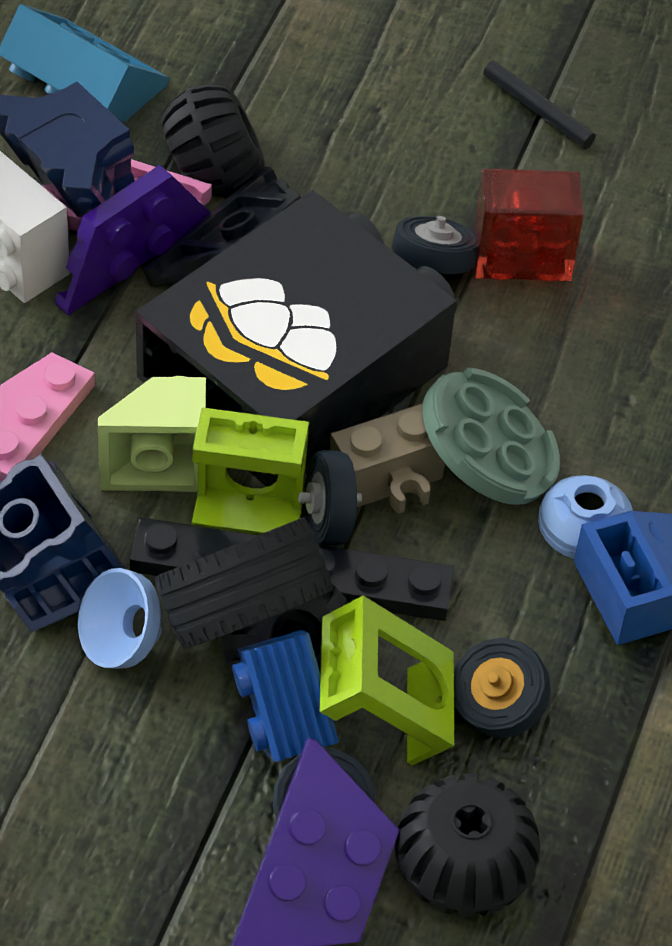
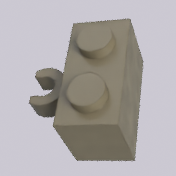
[330,403,445,514]

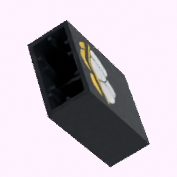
[136,190,457,487]

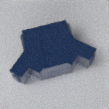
[0,82,135,217]
[0,454,126,632]

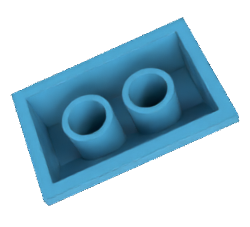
[0,4,170,122]

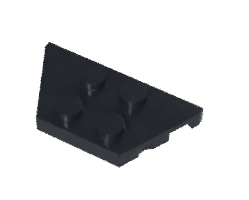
[143,166,301,286]

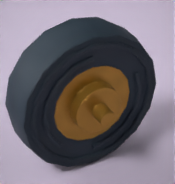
[454,638,551,739]

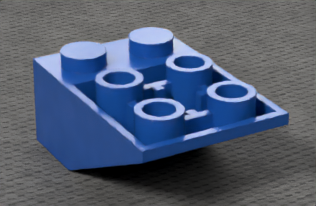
[574,511,672,645]

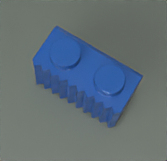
[232,630,339,762]

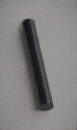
[483,60,596,149]

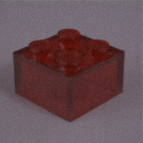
[474,169,584,281]

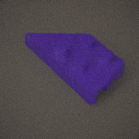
[55,165,211,316]
[231,738,399,946]

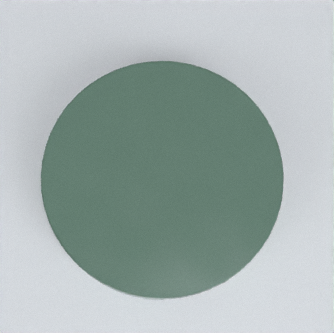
[422,367,560,505]

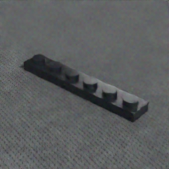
[130,517,454,621]

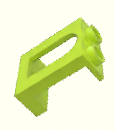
[192,407,309,535]
[320,596,454,766]

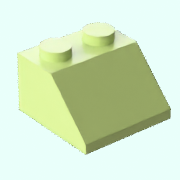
[98,376,206,492]

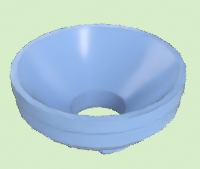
[538,475,633,559]
[78,568,162,669]

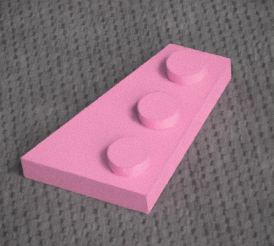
[0,353,95,482]

